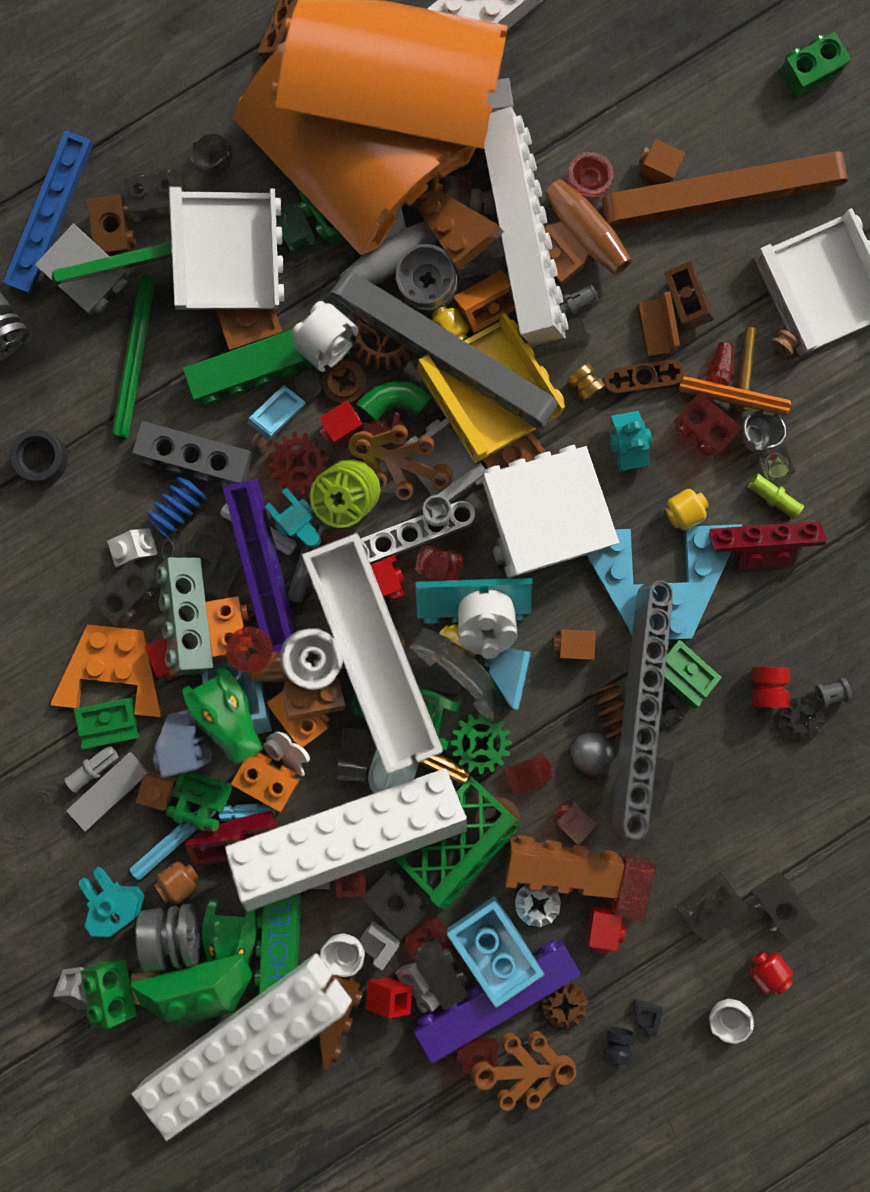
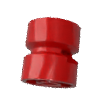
[751,666,790,708]

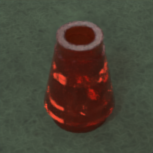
[706,342,735,386]

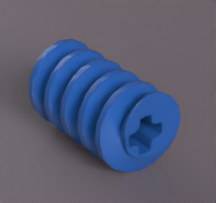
[146,477,208,539]

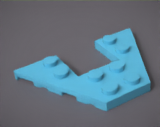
[586,524,742,639]

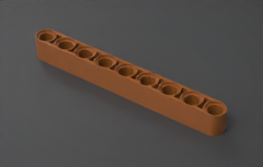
[602,152,848,228]

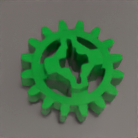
[451,712,512,774]

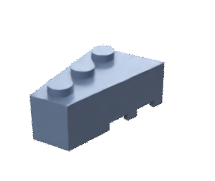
[153,710,213,777]

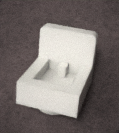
[107,528,157,567]

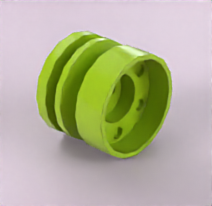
[310,459,381,528]

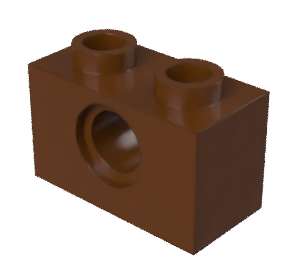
[87,194,137,256]
[664,261,714,331]

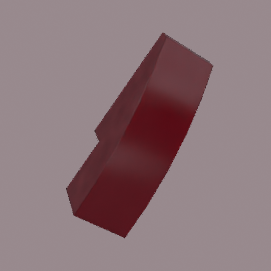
[185,811,280,865]

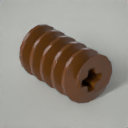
[590,682,641,746]

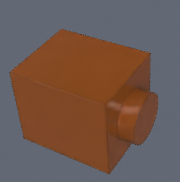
[638,139,686,184]
[553,629,596,660]
[136,772,178,810]

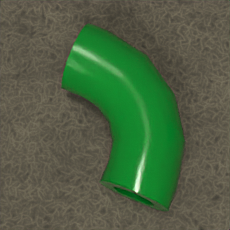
[356,381,433,422]

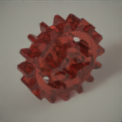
[268,432,329,494]

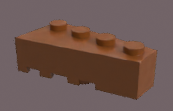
[504,835,624,898]

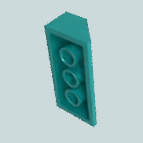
[416,578,532,624]

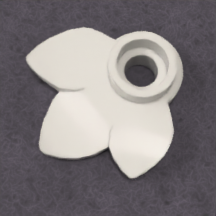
[263,732,310,777]

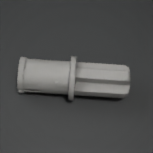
[65,746,119,792]

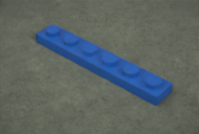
[3,130,93,295]

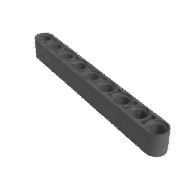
[329,270,558,429]
[611,581,673,839]

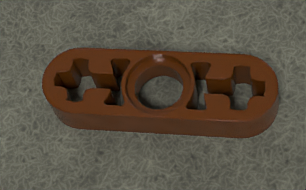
[603,360,685,396]

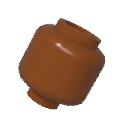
[154,861,199,905]

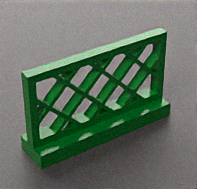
[396,776,523,909]

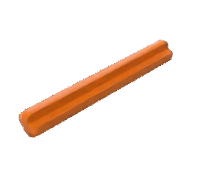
[679,376,791,416]

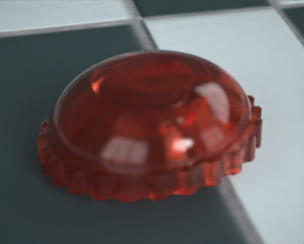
[568,151,615,197]

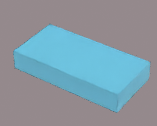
[248,385,305,440]

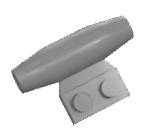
[339,211,439,285]

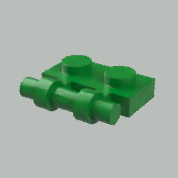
[166,771,233,832]

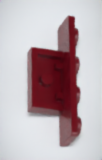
[709,521,827,570]

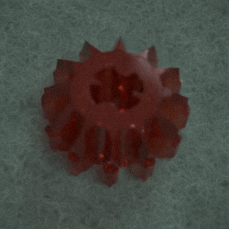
[415,545,463,581]

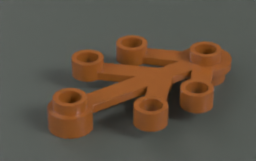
[349,425,453,500]
[471,1031,576,1111]

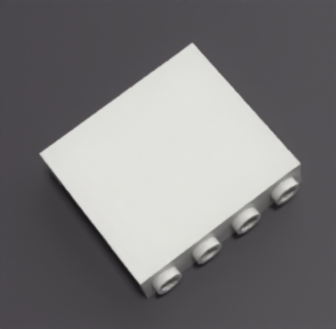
[170,187,284,310]
[754,208,870,356]
[476,445,619,579]

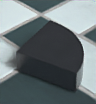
[634,999,663,1037]

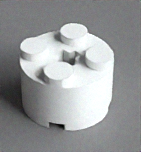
[291,301,358,372]
[458,590,517,659]
[280,629,343,689]

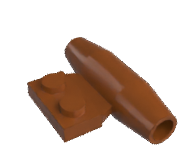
[544,179,632,286]
[247,651,346,720]

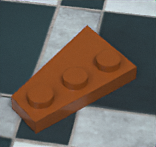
[417,190,504,269]

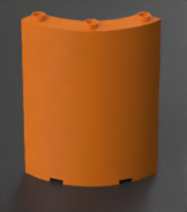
[272,0,508,149]
[233,41,476,255]

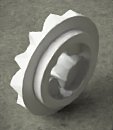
[515,884,561,928]

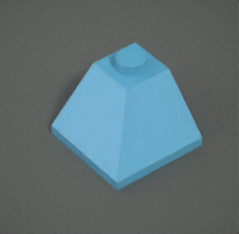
[484,648,531,709]

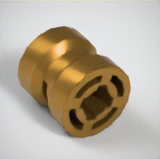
[567,363,606,403]

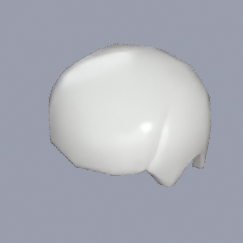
[320,933,365,978]
[709,998,753,1044]

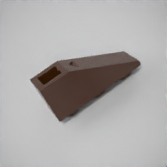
[319,975,363,1071]

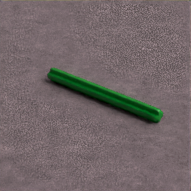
[112,274,156,438]

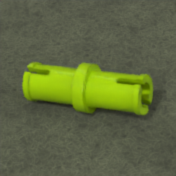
[747,473,804,520]

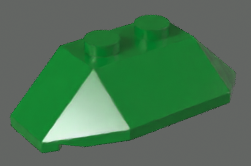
[131,953,252,1027]

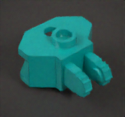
[609,411,652,472]
[265,488,322,548]
[79,867,145,937]

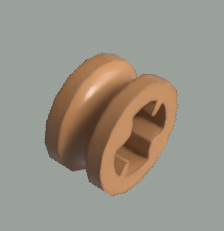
[770,330,800,357]
[250,432,277,454]

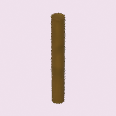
[736,327,756,412]

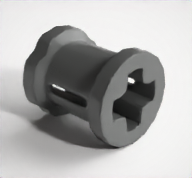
[815,678,852,709]

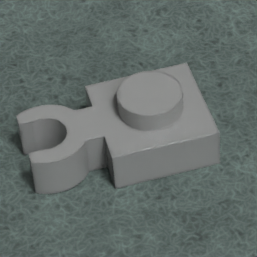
[395,962,440,1013]

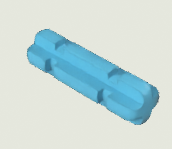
[219,803,275,822]

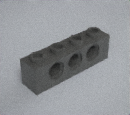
[132,421,254,486]

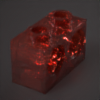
[672,391,742,458]
[611,853,656,922]

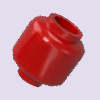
[749,951,793,996]

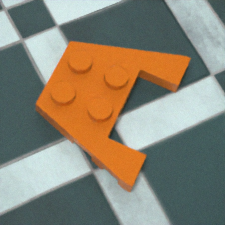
[51,624,163,717]

